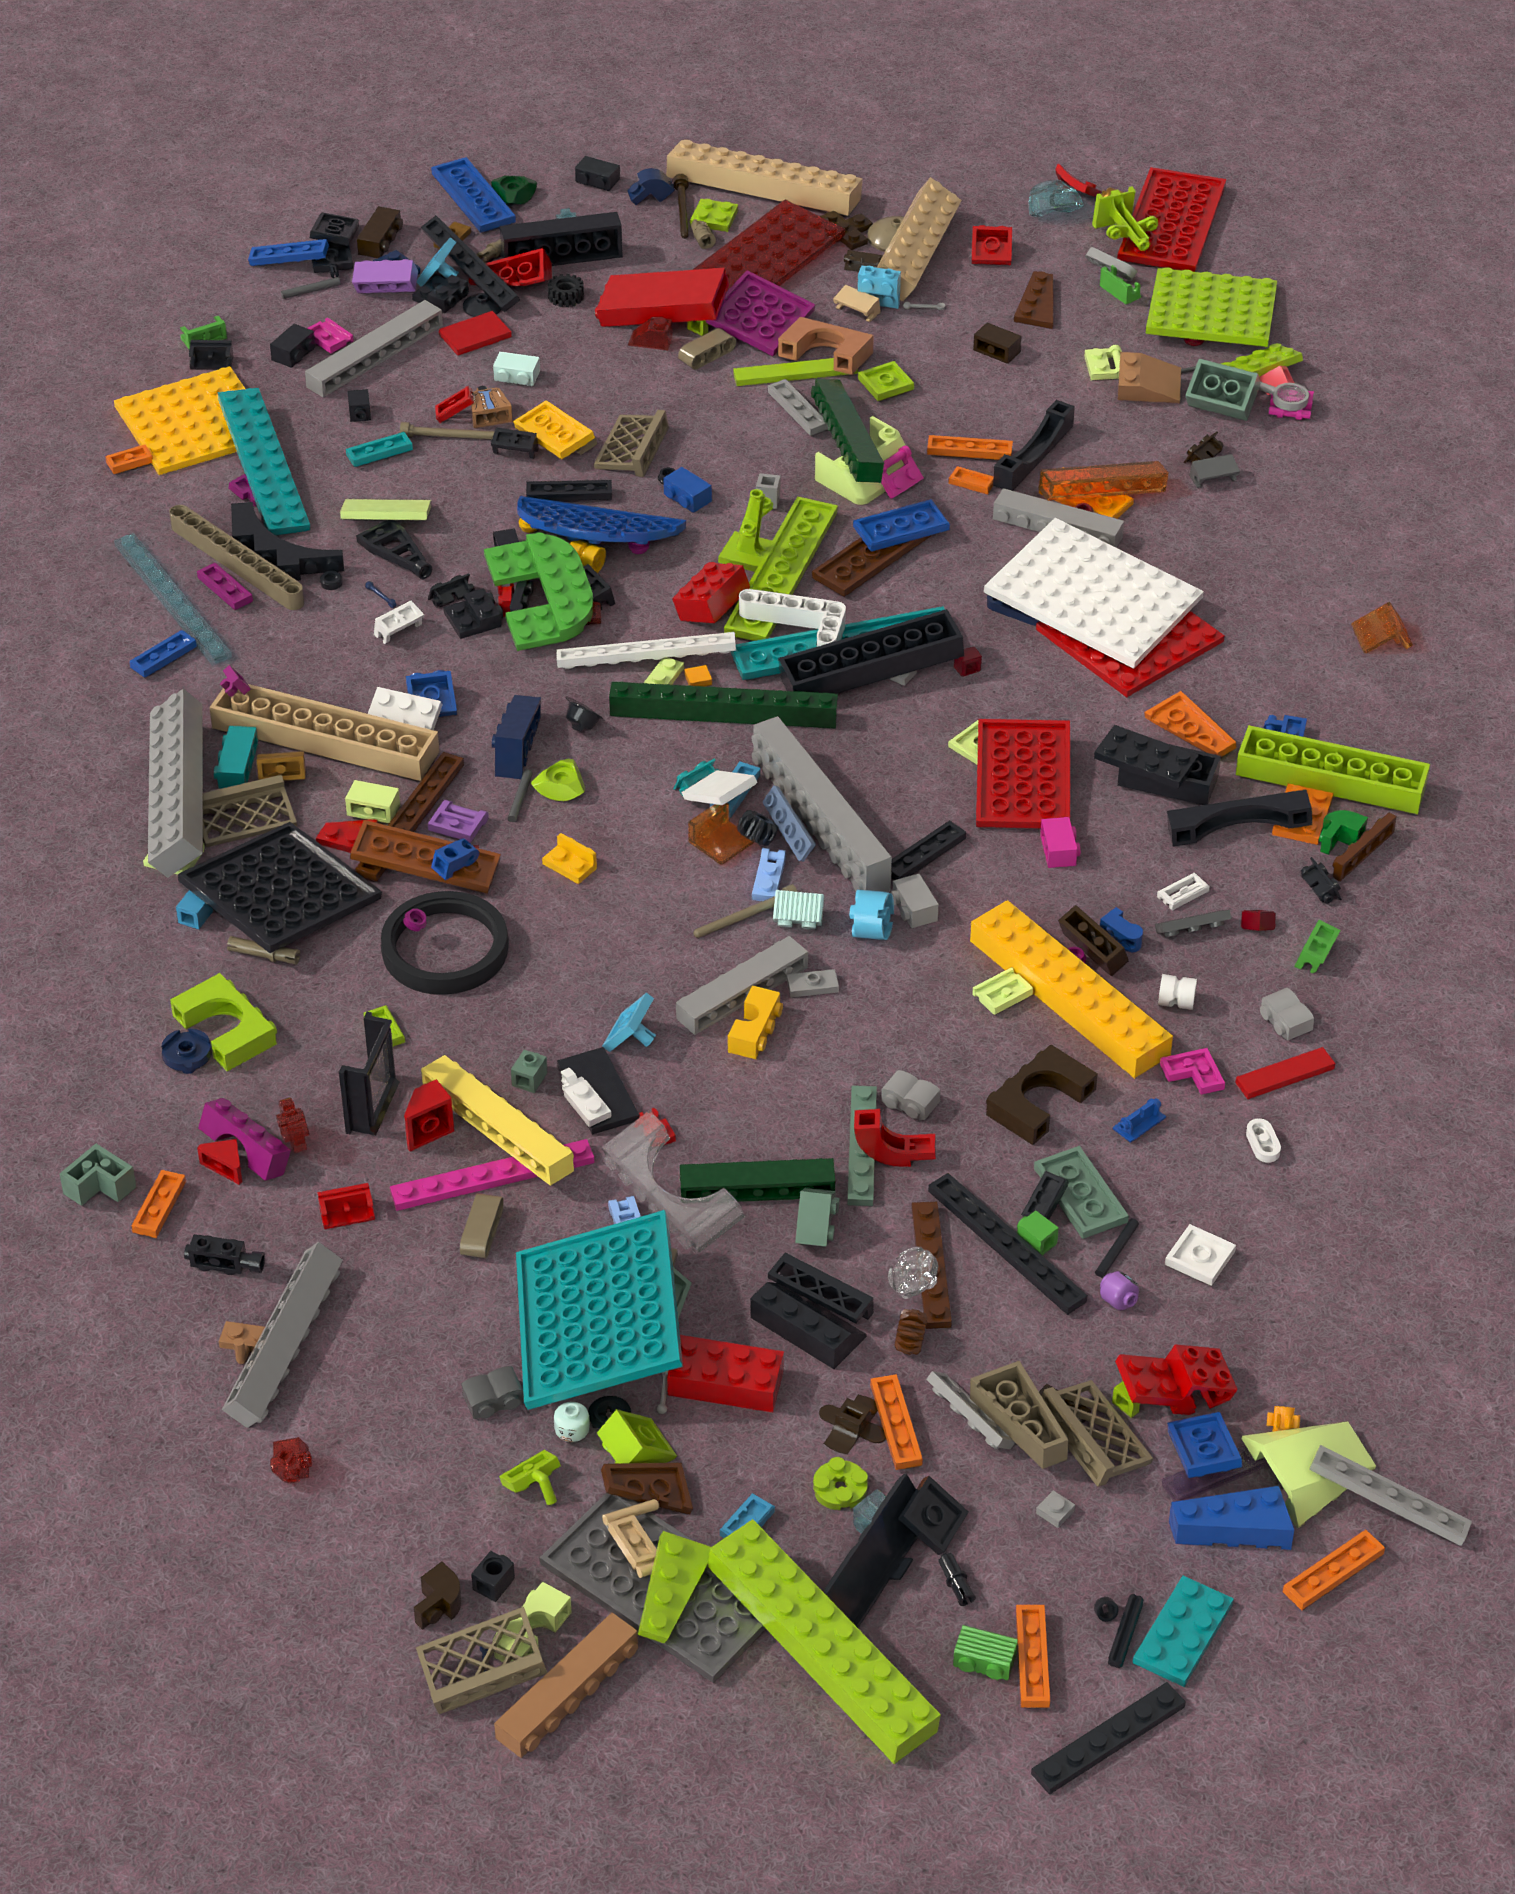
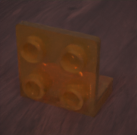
[1351,601,1413,654]
[688,803,754,865]

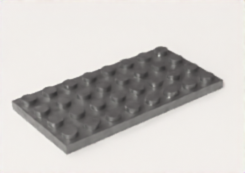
[540,1493,766,1683]

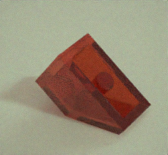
[628,317,672,351]

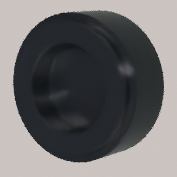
[320,571,342,590]

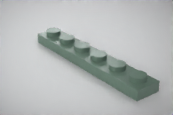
[847,1086,877,1206]

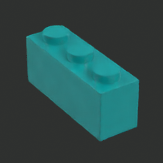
[214,726,258,789]

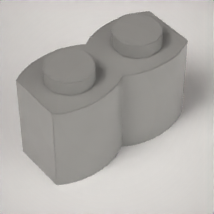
[1260,988,1314,1040]
[882,1070,940,1120]

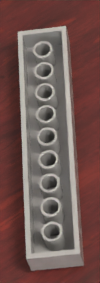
[148,688,203,878]
[752,716,892,892]

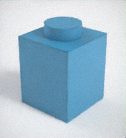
[176,890,213,929]

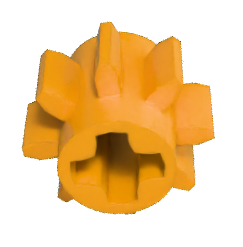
[1266,1406,1300,1432]

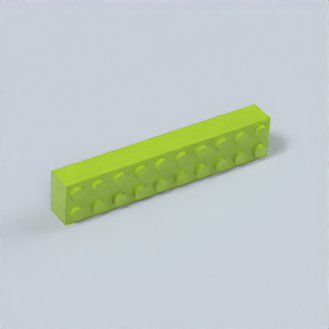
[708,1519,941,1764]

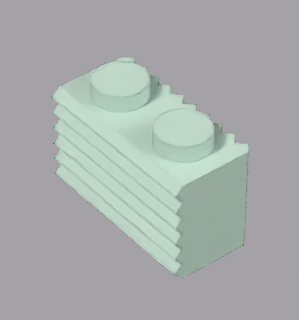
[493,352,540,386]
[773,890,824,929]

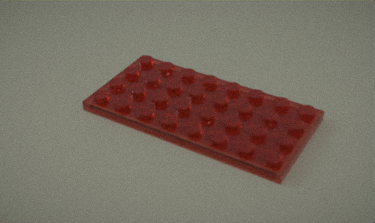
[693,199,845,291]

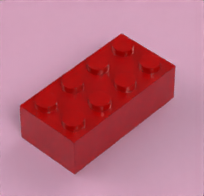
[667,1335,784,1413]

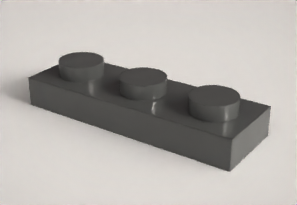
[1155,910,1232,937]

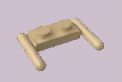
[602,1499,659,1578]

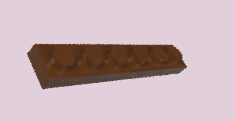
[911,1201,952,1329]

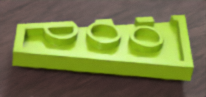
[638,1531,711,1643]

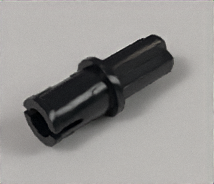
[938,1553,976,1606]

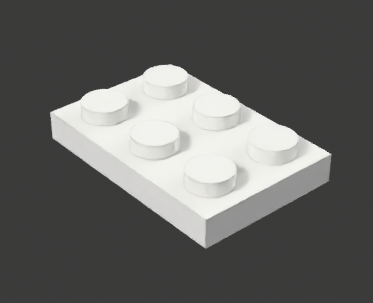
[368,687,442,730]

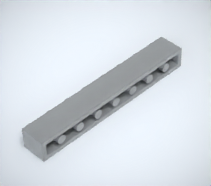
[305,300,443,398]
[222,1242,343,1428]

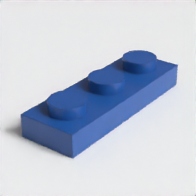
[130,630,197,678]

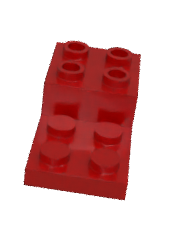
[1115,1344,1238,1415]

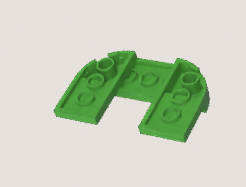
[484,532,593,651]

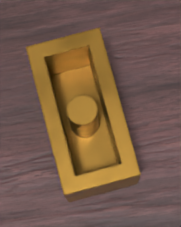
[257,751,306,780]

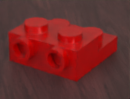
[971,225,1012,265]

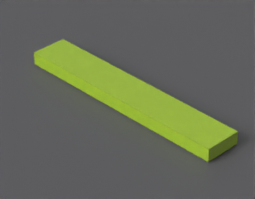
[733,358,858,386]

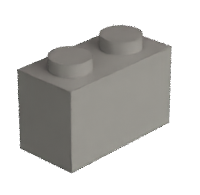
[890,874,939,928]

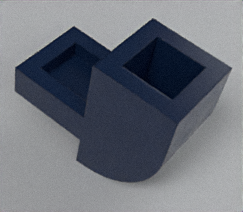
[627,168,675,205]

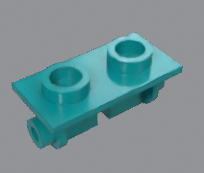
[673,758,720,796]

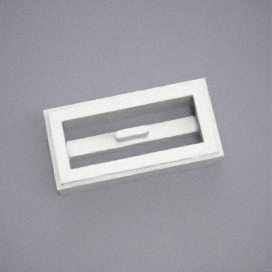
[1157,873,1210,910]

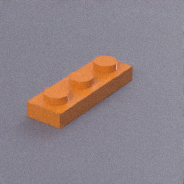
[131,1170,186,1238]

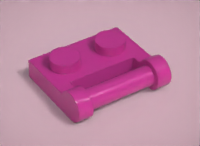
[881,445,924,499]

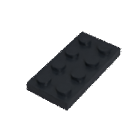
[1094,725,1199,789]

